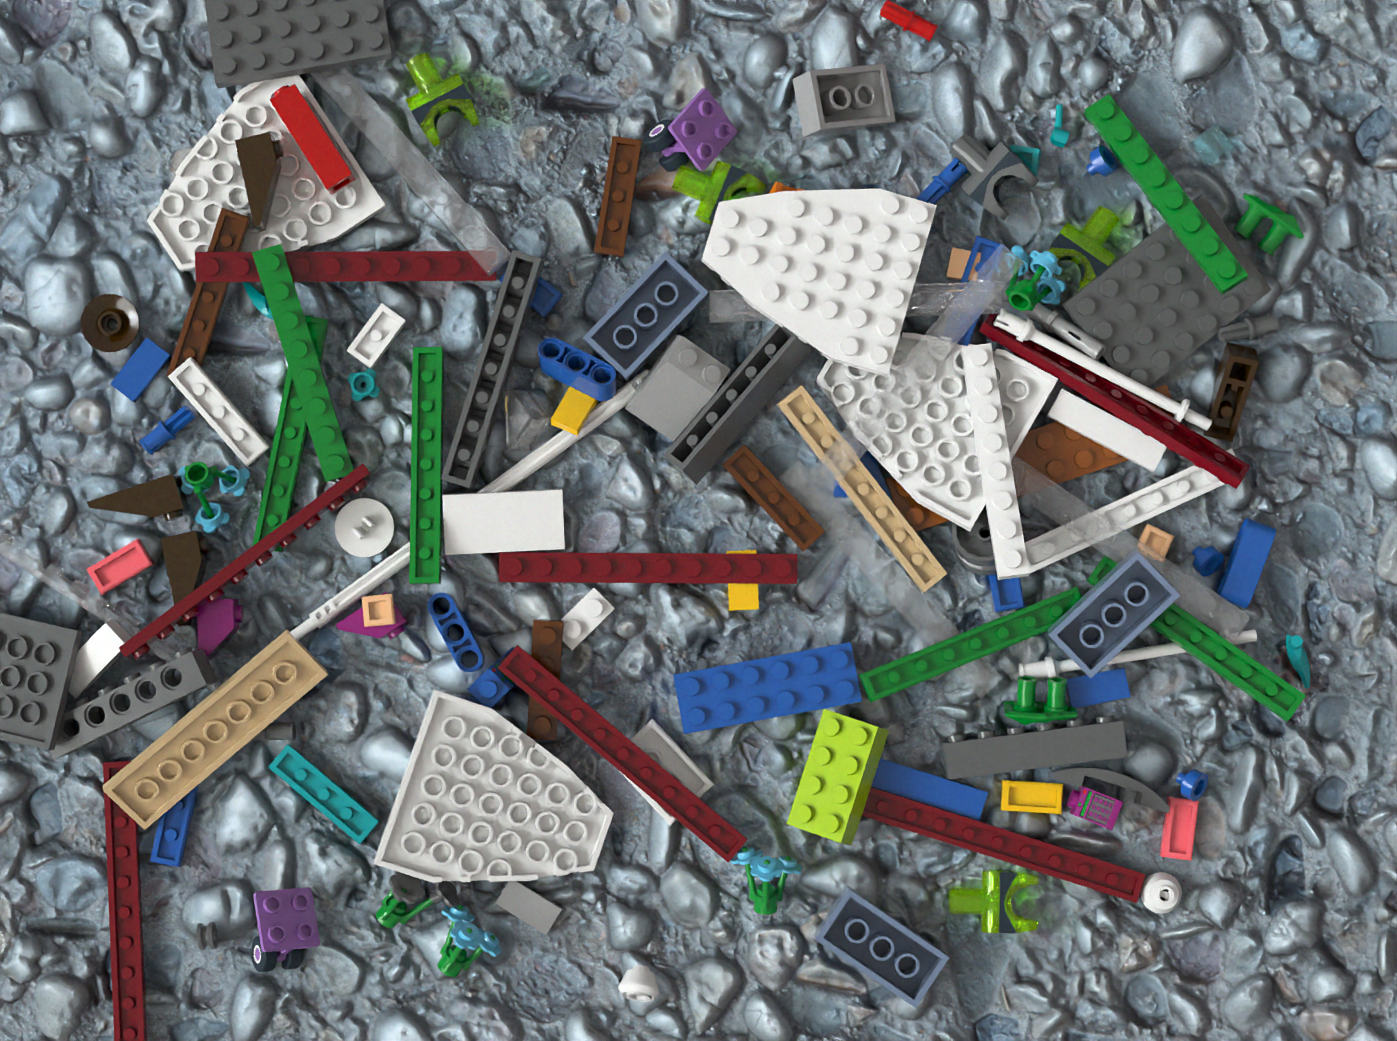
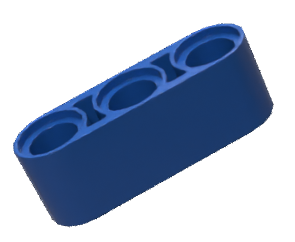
[538,337,617,401]
[1216,518,1276,609]
[428,592,485,672]

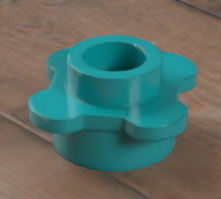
[347,369,380,401]

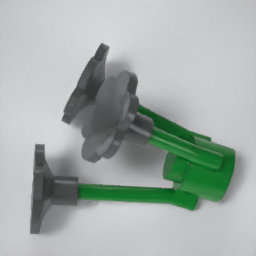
[376,872,460,928]

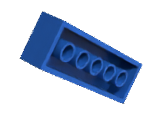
[673,642,862,734]

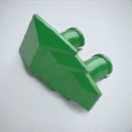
[1233,193,1304,256]
[1003,675,1077,725]

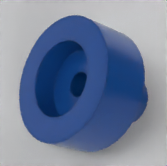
[1086,145,1118,177]
[1192,546,1224,577]
[1176,769,1208,801]

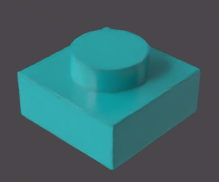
[1010,144,1042,177]

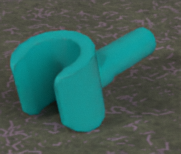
[1050,104,1070,148]

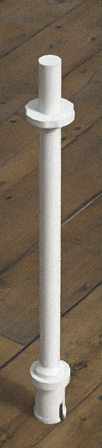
[994,308,1212,431]
[1019,627,1257,680]

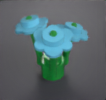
[731,847,802,915]
[437,904,501,977]

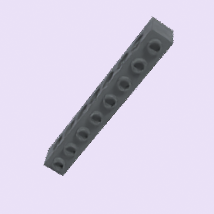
[441,250,544,490]

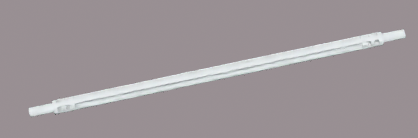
[290,369,650,641]

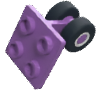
[643,88,737,172]
[251,887,320,972]

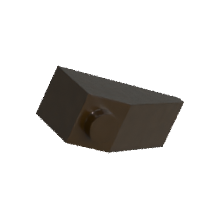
[235,132,284,232]
[1203,342,1259,442]
[87,473,190,522]
[160,531,210,627]

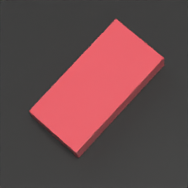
[86,539,155,595]
[1160,796,1199,861]

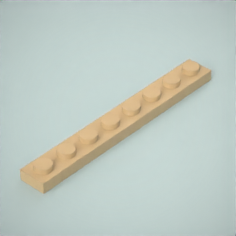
[777,385,947,592]

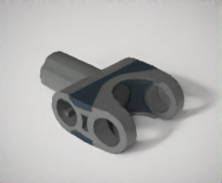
[949,133,1039,220]

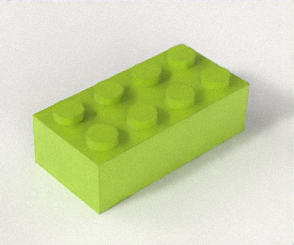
[787,709,889,845]

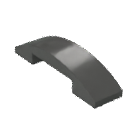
[1048,766,1170,813]

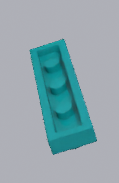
[268,744,381,845]

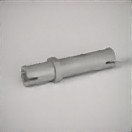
[1022,303,1106,360]

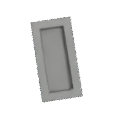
[495,881,562,935]

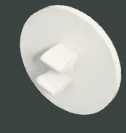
[335,498,395,557]

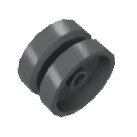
[952,506,997,575]

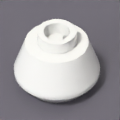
[1140,872,1182,914]
[618,965,659,1002]

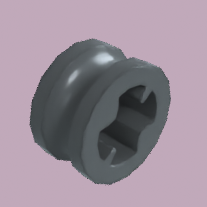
[197,921,218,950]

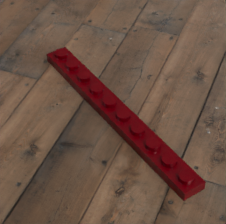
[195,251,496,282]
[979,309,1250,489]
[118,463,371,660]
[499,552,797,584]
[498,645,748,862]
[103,761,147,1041]
[862,787,1146,903]

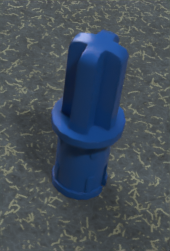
[916,158,968,205]
[139,406,195,455]

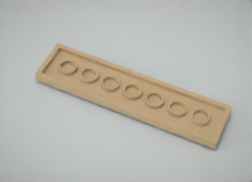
[103,630,328,830]

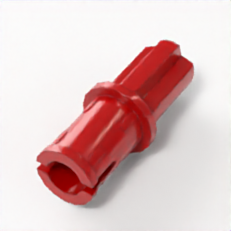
[880,0,938,42]

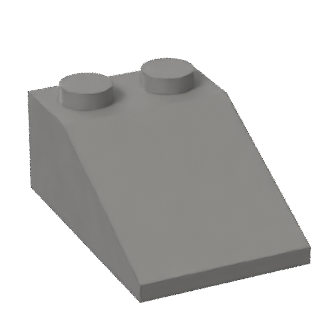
[793,64,896,137]
[625,334,731,442]

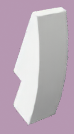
[69,619,132,699]

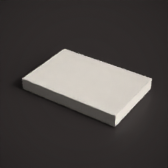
[623,719,714,825]

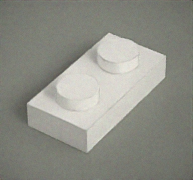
[347,303,407,369]
[561,588,615,651]

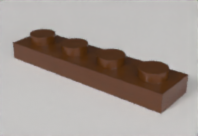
[594,136,642,258]
[722,445,825,552]
[527,619,564,741]

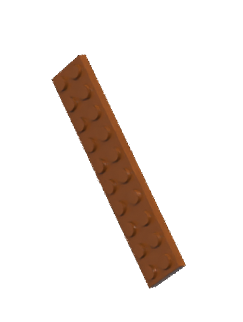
[885,384,1174,532]

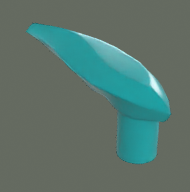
[242,282,273,320]
[1286,634,1310,688]

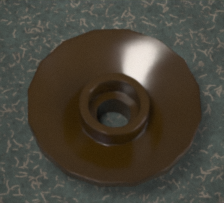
[81,294,140,352]

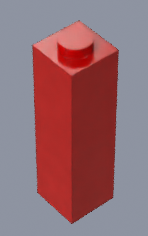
[270,84,356,195]

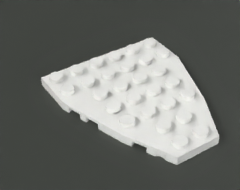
[147,75,386,272]
[702,189,937,377]
[817,332,1058,532]
[373,689,614,883]

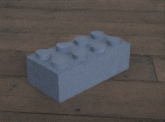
[583,251,709,382]
[1047,547,1181,678]
[813,885,950,1008]

